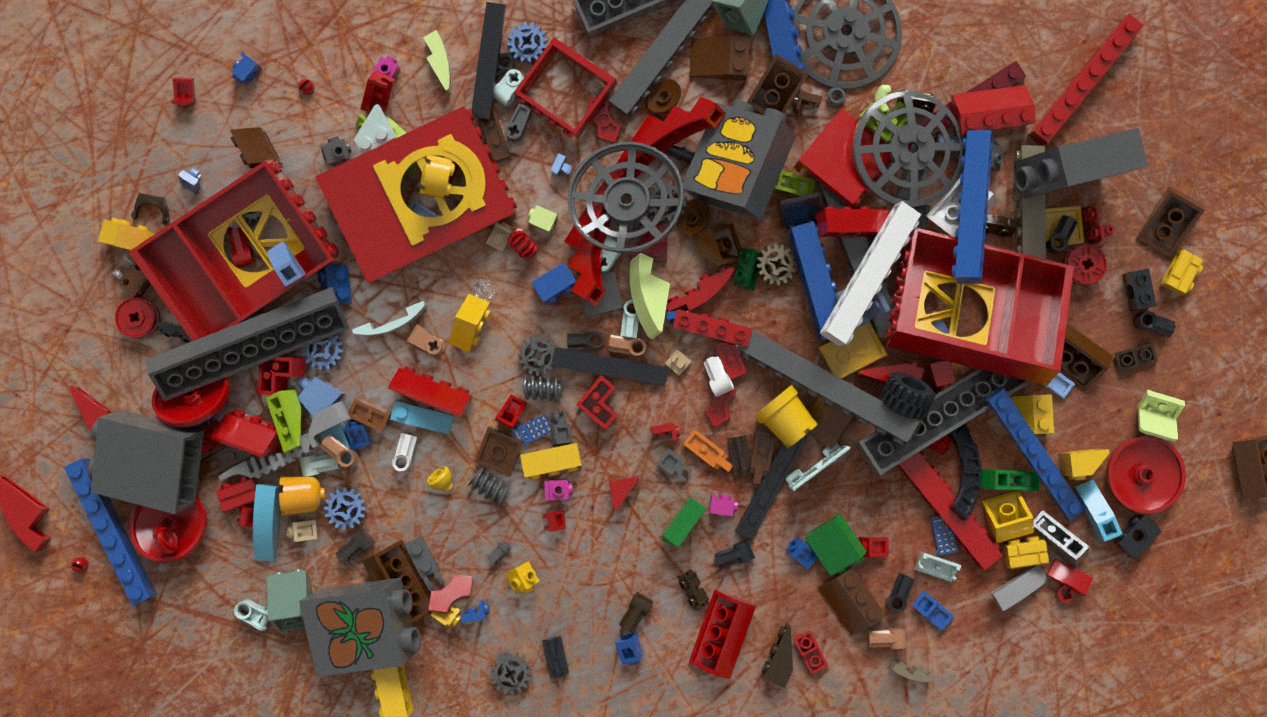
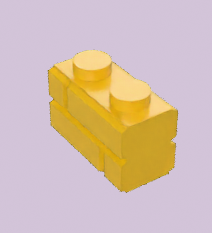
[1160,249,1203,295]
[1003,536,1049,569]

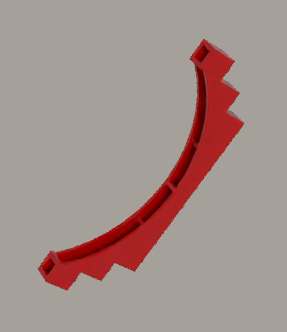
[564,96,726,307]

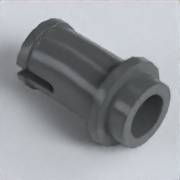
[487,541,511,566]

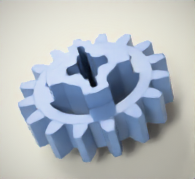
[507,21,548,64]
[302,335,344,370]
[324,487,367,529]

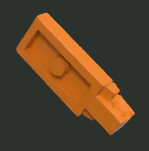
[683,429,733,472]

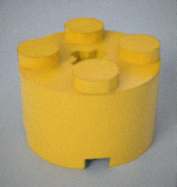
[419,154,455,198]

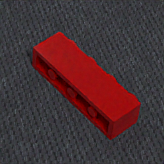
[816,206,892,237]

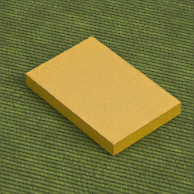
[818,321,887,379]

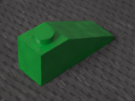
[980,469,1039,491]

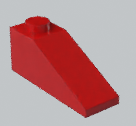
[69,385,112,430]

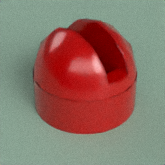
[298,79,315,95]
[71,557,89,573]

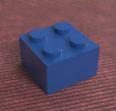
[531,262,576,306]

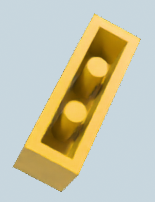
[520,443,582,480]

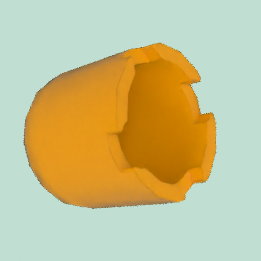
[279,476,325,516]

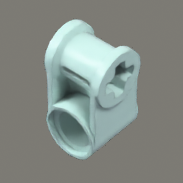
[494,69,524,107]
[602,235,625,274]
[234,599,268,631]

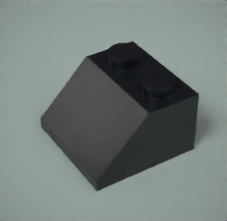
[777,193,820,231]

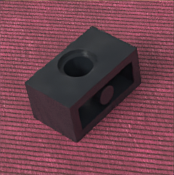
[1123,268,1157,311]
[1113,514,1162,559]

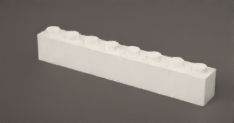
[820,201,921,346]

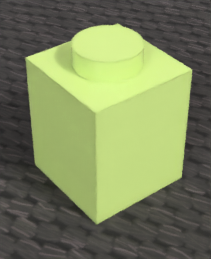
[527,205,558,234]

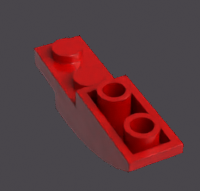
[666,266,734,312]

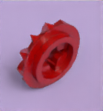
[153,524,178,554]

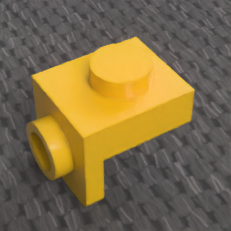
[430,606,461,630]

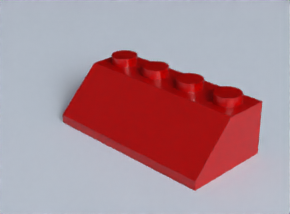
[951,85,1036,134]
[387,366,473,417]
[688,590,756,679]

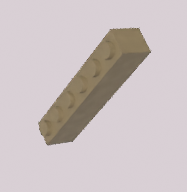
[1014,145,1046,259]

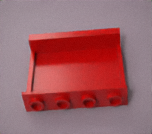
[793,108,892,208]

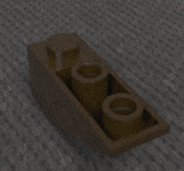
[761,623,793,688]

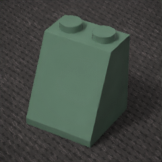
[711,0,769,35]
[267,569,312,632]

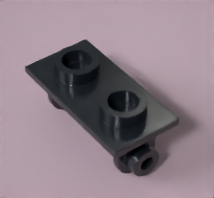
[542,636,569,678]

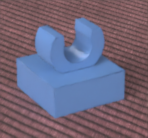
[178,168,201,194]

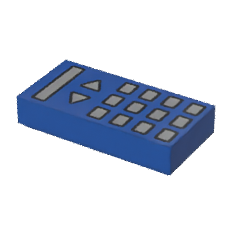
[511,414,551,446]
[930,516,958,555]

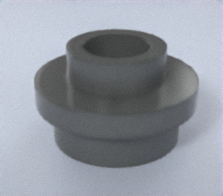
[827,87,846,107]

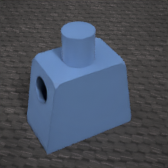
[296,377,345,415]

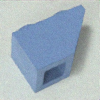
[267,241,306,287]

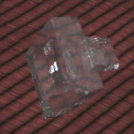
[471,279,498,301]

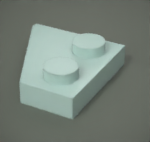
[354,105,397,154]

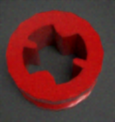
[1055,585,1075,603]

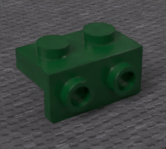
[733,248,761,291]

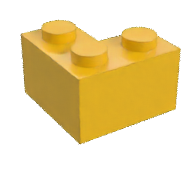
[98,218,156,250]
[448,294,491,352]

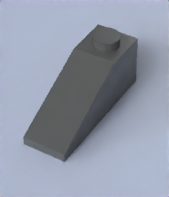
[1034,510,1089,568]

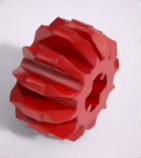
[507,228,539,261]

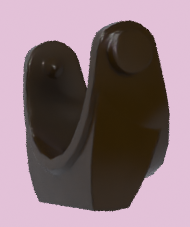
[131,193,170,225]

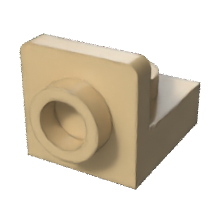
[486,222,513,253]
[286,520,317,542]

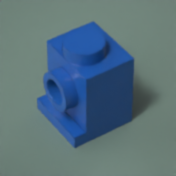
[231,52,262,86]
[615,632,644,665]

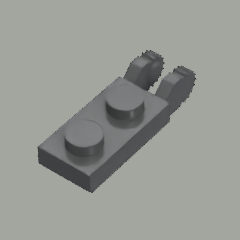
[404,535,445,592]

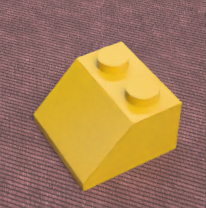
[1010,394,1054,434]
[1059,449,1110,480]
[982,490,1034,543]

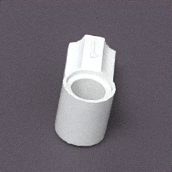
[704,356,734,397]
[392,433,418,472]

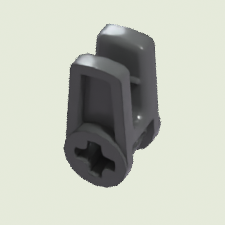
[505,104,531,143]

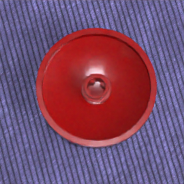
[151,377,230,428]
[1106,436,1186,514]
[130,495,208,563]

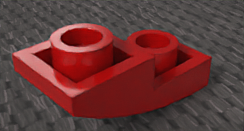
[1046,559,1093,596]
[793,631,828,675]

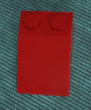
[856,361,924,384]

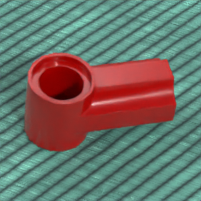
[228,228,256,268]

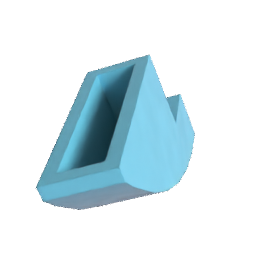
[253,484,281,562]

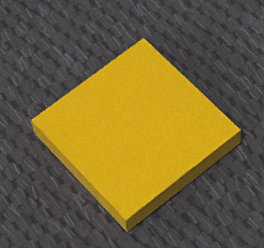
[1045,206,1084,247]

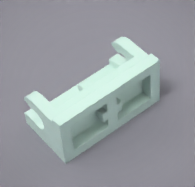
[914,551,961,582]

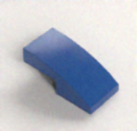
[911,591,954,631]

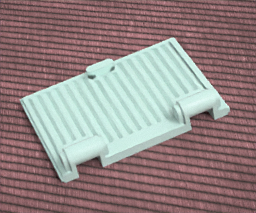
[785,443,850,490]

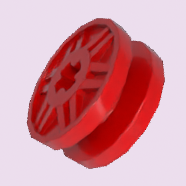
[1063,244,1107,286]
[115,298,160,338]

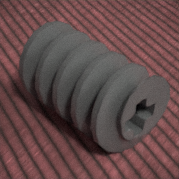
[523,375,564,402]
[468,468,511,508]

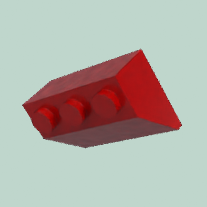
[210,409,282,458]

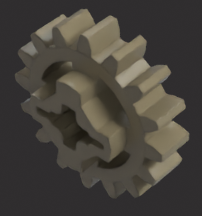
[755,244,797,286]

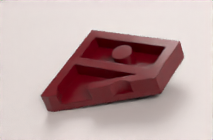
[630,223,668,262]

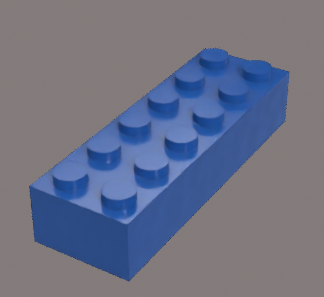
[788,221,837,342]

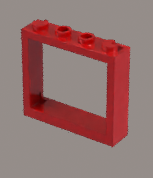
[514,37,617,139]

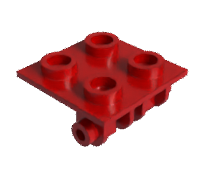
[1082,202,1115,245]

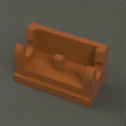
[348,397,392,432]

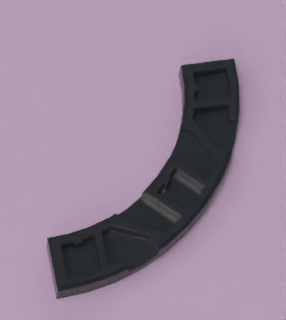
[948,424,982,521]

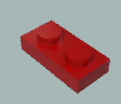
[714,341,747,379]

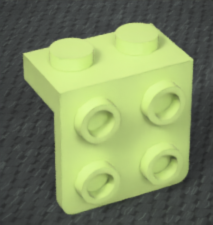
[1137,390,1185,442]

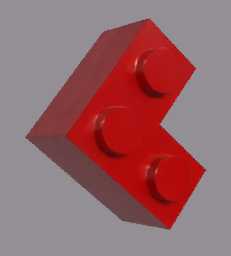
[257,356,305,395]
[576,375,618,430]

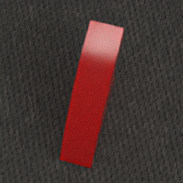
[0,474,51,552]

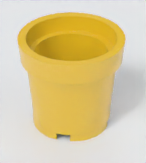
[753,385,817,449]

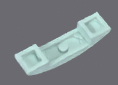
[352,301,427,336]

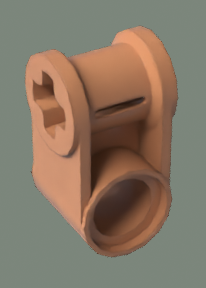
[407,324,445,355]

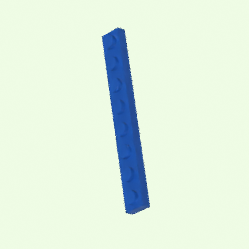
[986,388,1085,521]

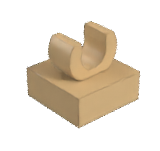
[665,349,692,376]

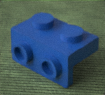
[317,265,351,304]

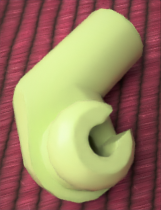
[874,85,892,113]

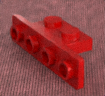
[673,309,752,347]

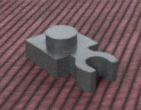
[550,411,573,445]
[656,449,692,481]

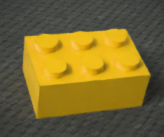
[371,665,414,717]

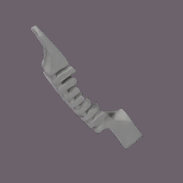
[219,401,350,481]

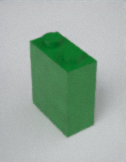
[662,496,706,547]
[805,513,867,576]

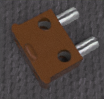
[112,254,151,298]

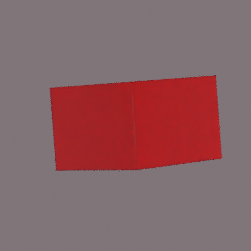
[495,394,527,429]
[609,476,639,511]

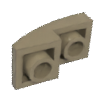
[889,661,933,683]

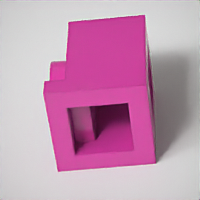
[370,56,400,79]
[544,479,573,501]
[709,493,738,516]

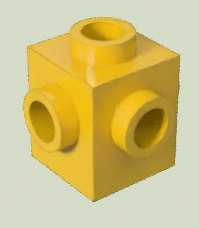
[505,561,540,594]

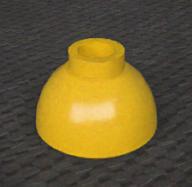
[427,466,453,492]

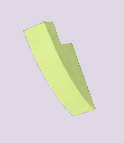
[629,253,670,339]

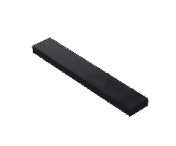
[471,2,506,120]
[551,347,668,386]
[734,437,807,540]

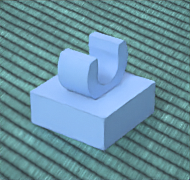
[550,153,572,177]

